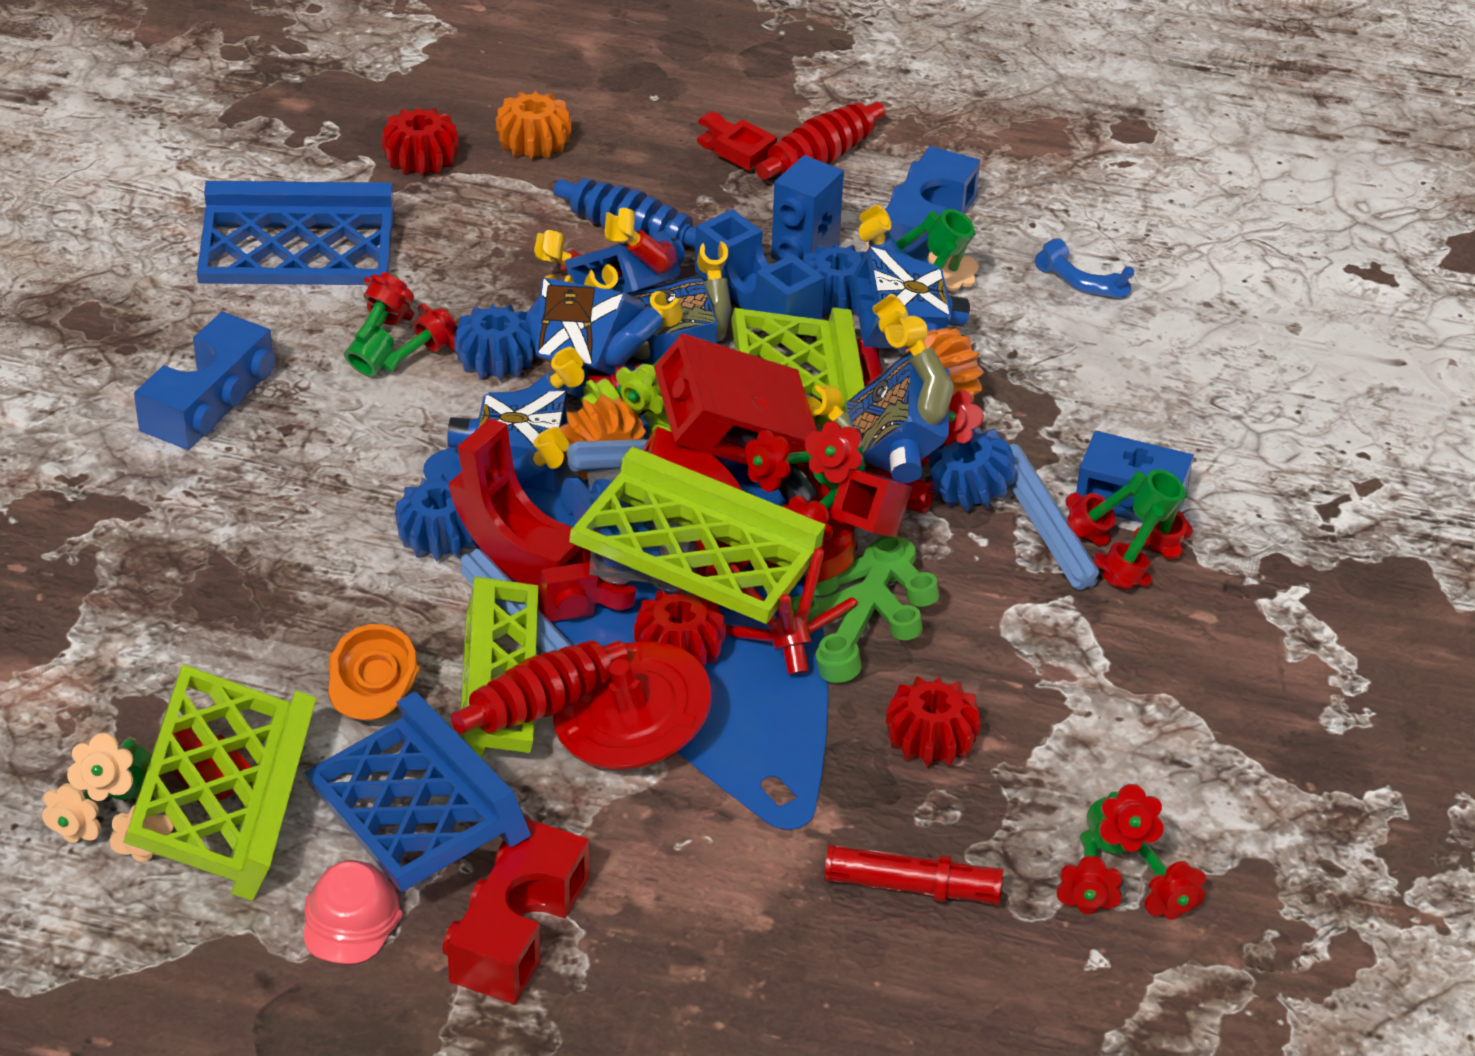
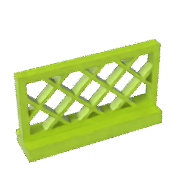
[731,307,864,428]
[569,446,826,624]
[123,664,317,901]

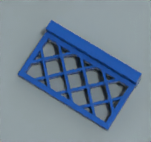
[197,181,395,285]
[304,691,531,892]

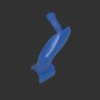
[1035,238,1134,299]

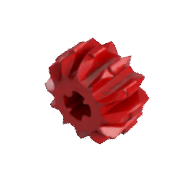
[382,106,459,176]
[634,588,726,667]
[885,675,981,768]

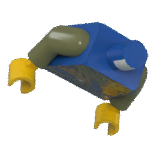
[584,241,732,365]
[807,316,954,483]

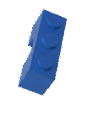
[885,146,980,263]
[695,209,825,336]
[134,311,275,450]

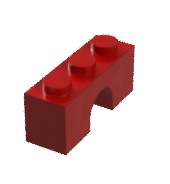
[442,818,589,1005]

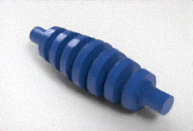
[554,178,696,248]

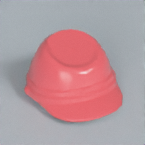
[304,860,403,964]

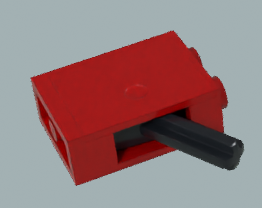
[654,333,817,503]

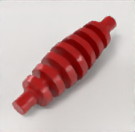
[756,101,885,180]
[451,640,628,734]

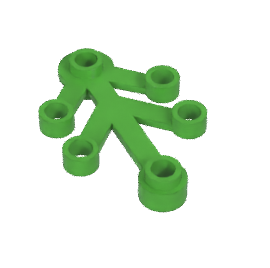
[791,536,939,683]

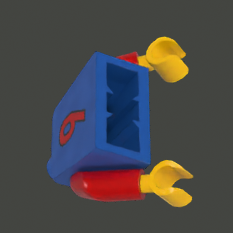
[534,208,685,293]

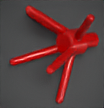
[726,547,857,675]

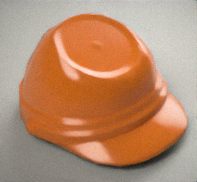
[328,624,420,721]

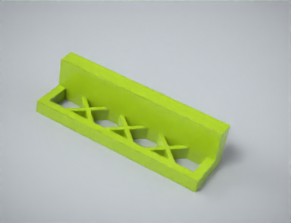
[459,576,538,759]

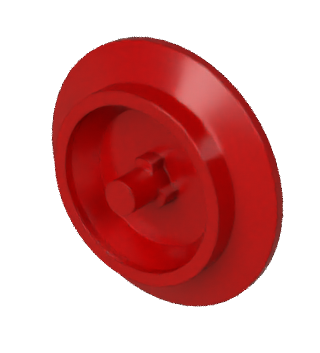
[553,641,712,769]

